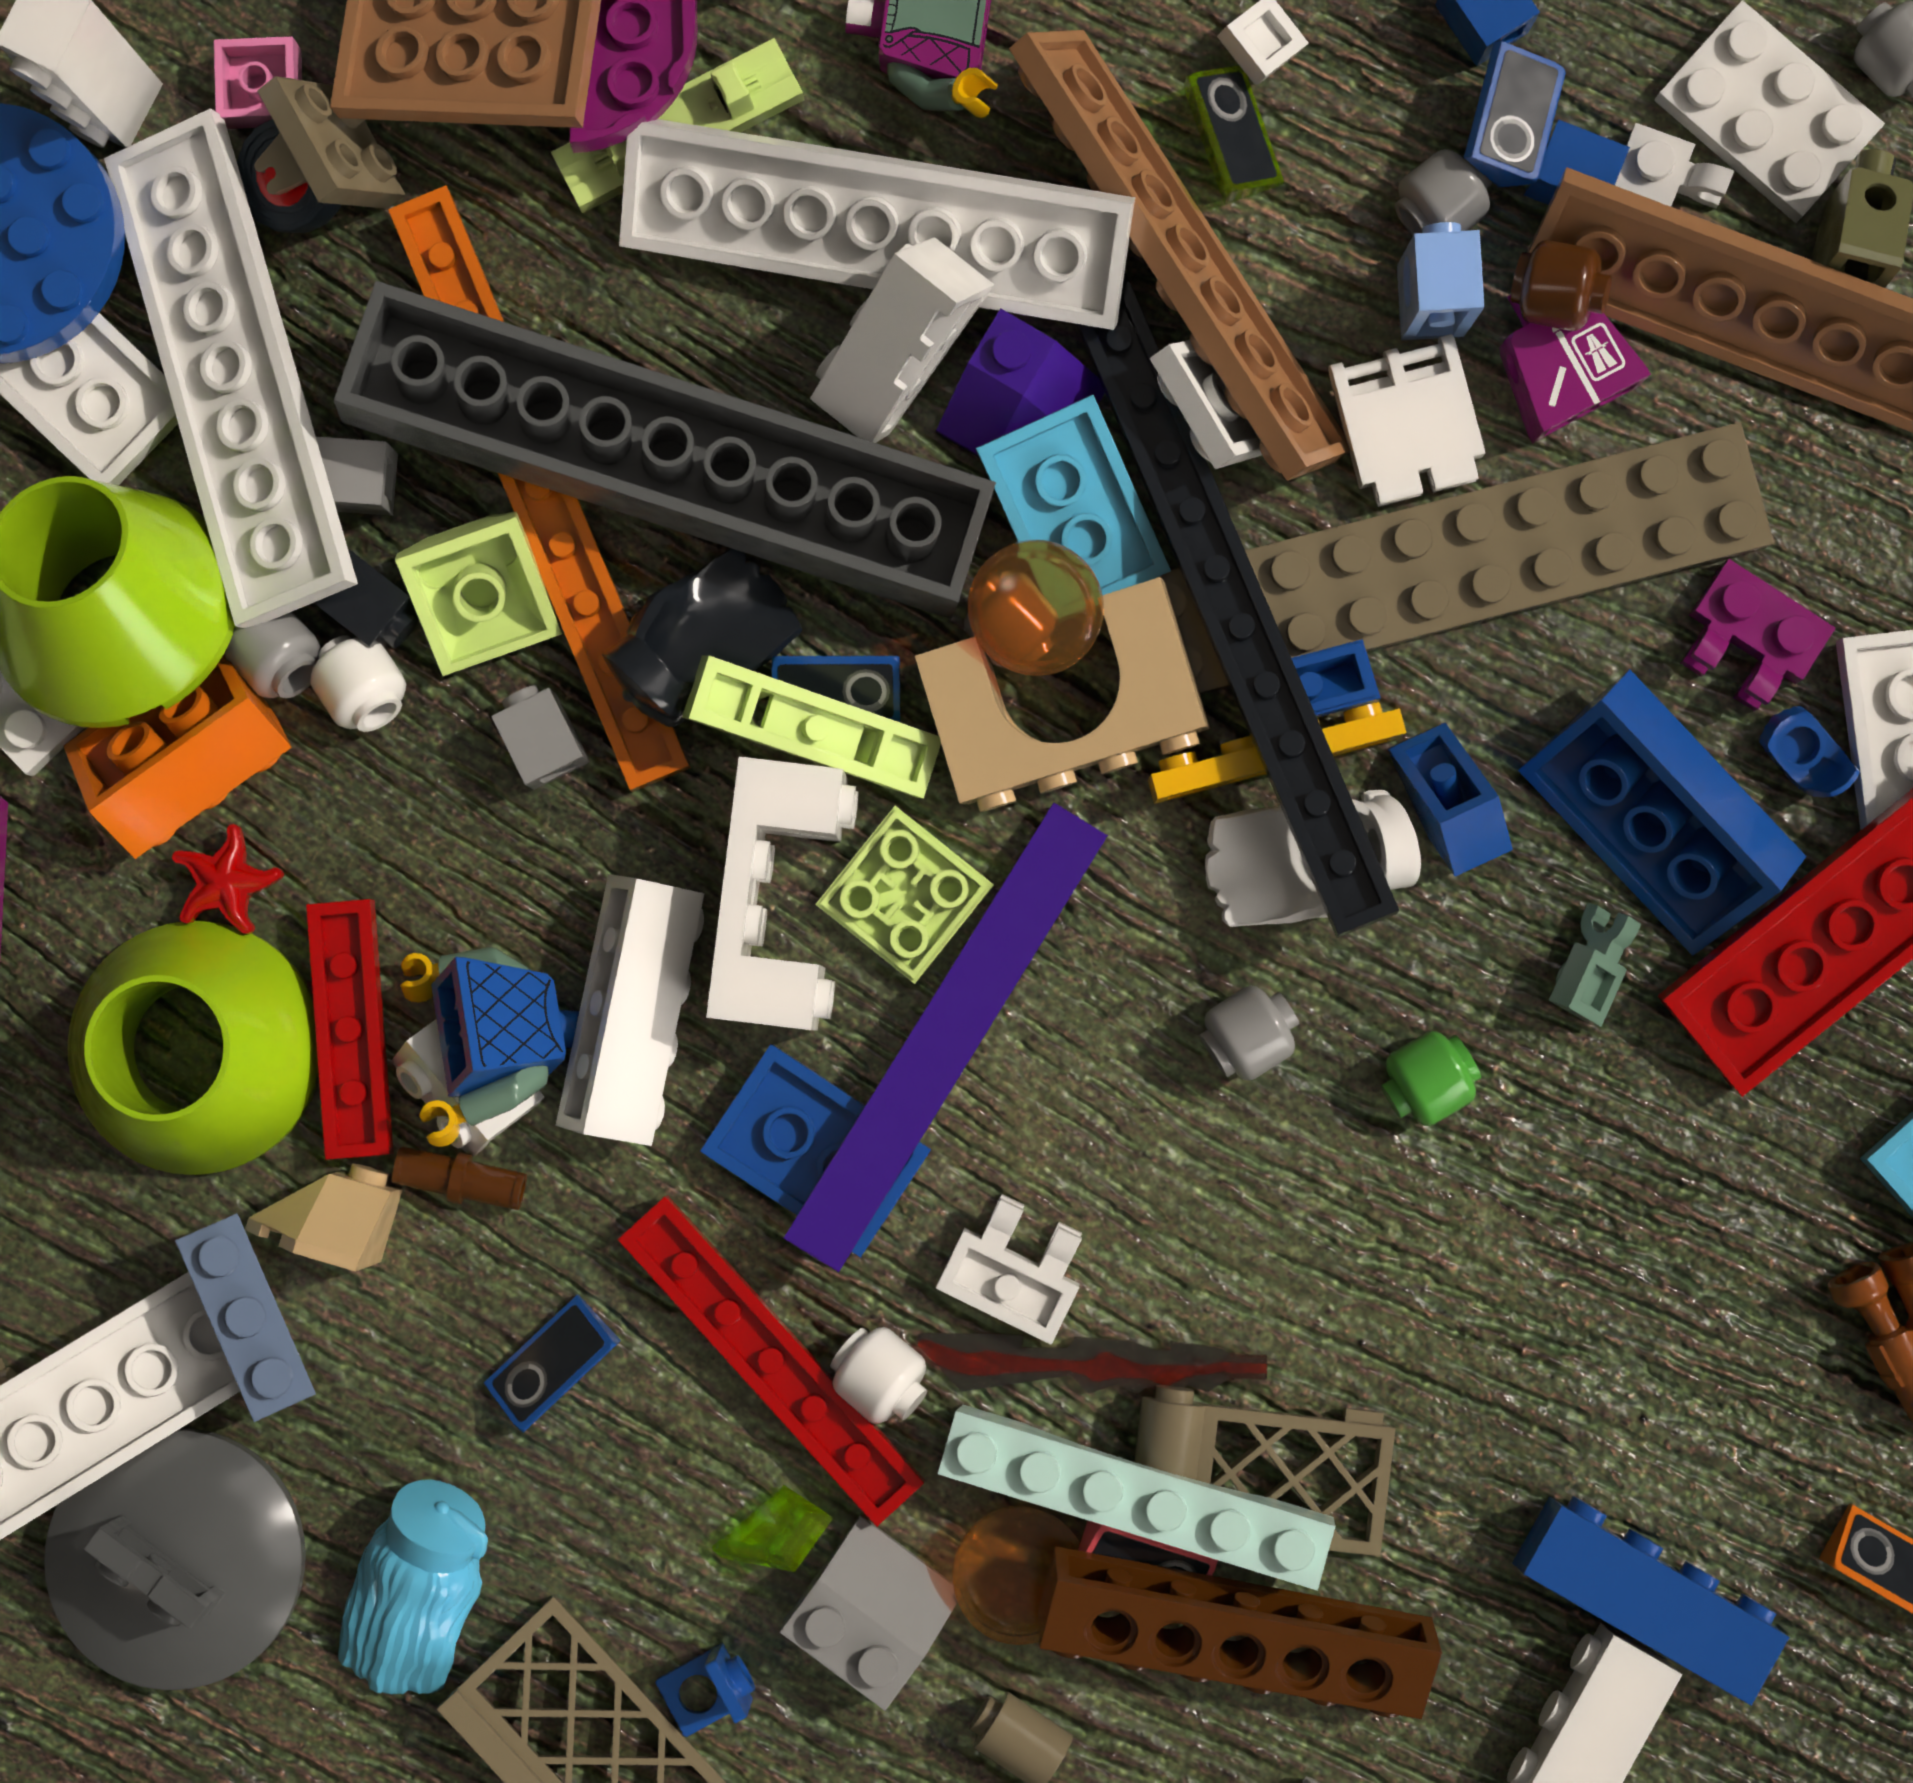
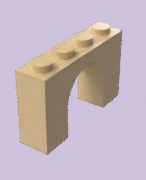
[915,577,1211,812]

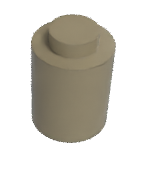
[969,1692,1073,1783]

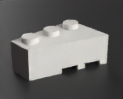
[810,237,995,443]

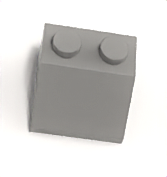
[780,1514,963,1711]

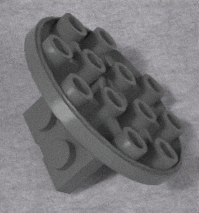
[44,1428,306,1690]

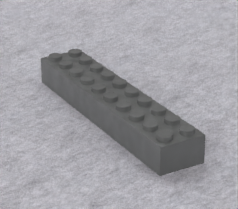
[334,281,996,619]

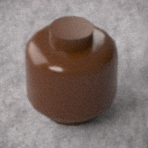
[1511,240,1612,331]

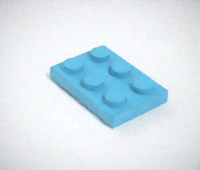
[975,395,1171,622]

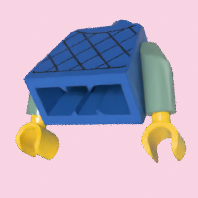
[400,947,579,1147]

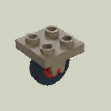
[237,76,406,233]

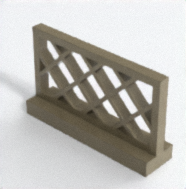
[437,1596,727,1783]

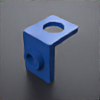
[656,1642,755,1737]

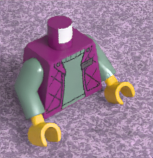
[845,0,998,118]

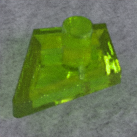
[712,1485,833,1572]

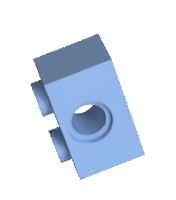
[1397,222,1484,340]

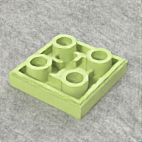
[815,806,994,984]

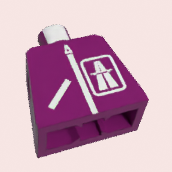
[1499,294,1651,444]

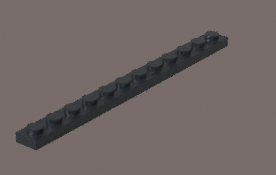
[1076,272,1399,938]

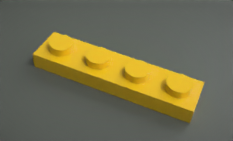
[1148,702,1406,804]

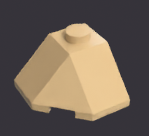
[245,1163,403,1272]

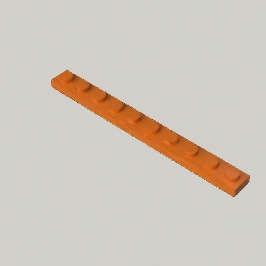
[388,185,691,792]

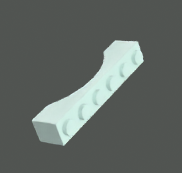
[938,1405,1336,1591]

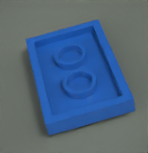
[700,1044,931,1258]

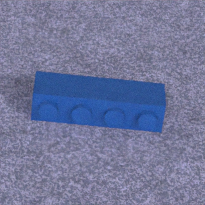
[1512,1496,1790,1706]

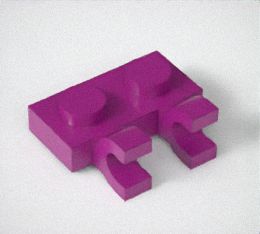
[1680,559,1836,711]

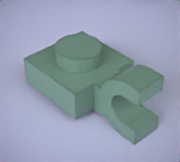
[1549,902,1641,1027]

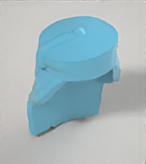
[338,1480,488,1694]

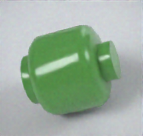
[1381,1031,1481,1126]

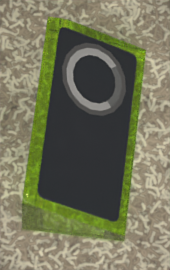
[1183,65,1284,205]

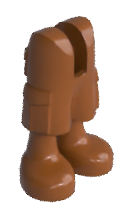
[1828,1242,1913,1424]

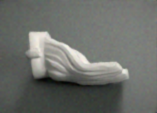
[1205,790,1421,927]

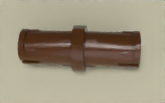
[392,1146,527,1210]

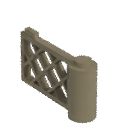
[1134,1385,1396,1556]

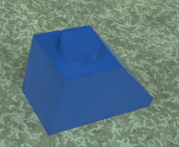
[1388,722,1513,876]

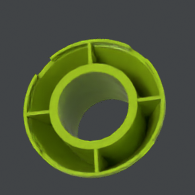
[0,476,235,728]
[67,921,319,1175]

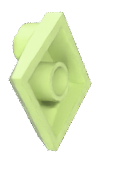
[395,511,562,676]

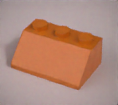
[63,655,292,859]

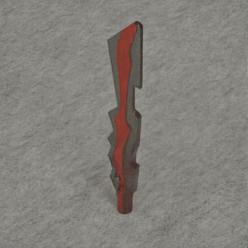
[917,1332,1267,1395]

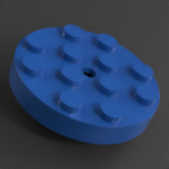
[0,103,125,364]

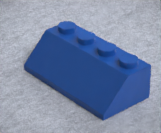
[1518,669,1806,956]

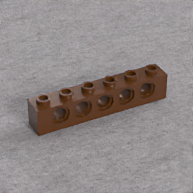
[1037,1546,1442,1719]

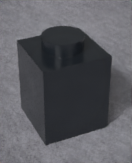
[314,549,418,649]

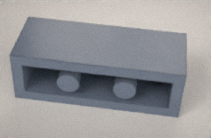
[175,1214,316,1422]

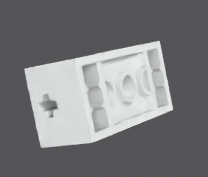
[706,757,858,1031]

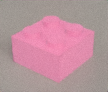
[214,36,302,129]

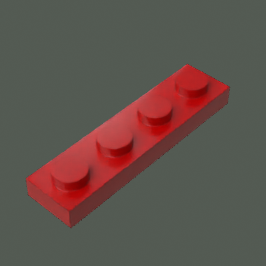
[306,899,394,1160]

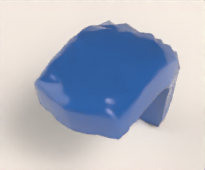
[1759,706,1860,798]

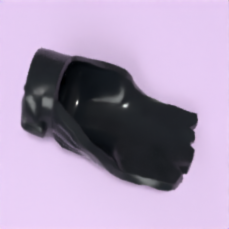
[602,548,802,727]

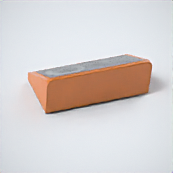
[1819,1503,1913,1614]

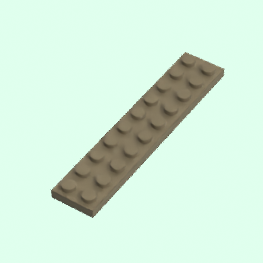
[1157,422,1774,695]

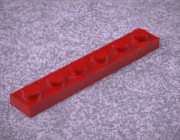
[617,1195,925,1527]

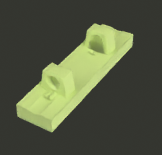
[551,38,804,213]
[682,655,941,798]

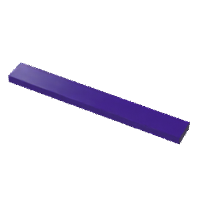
[783,803,1108,1273]

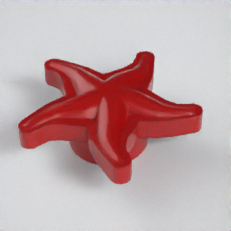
[172,824,284,934]

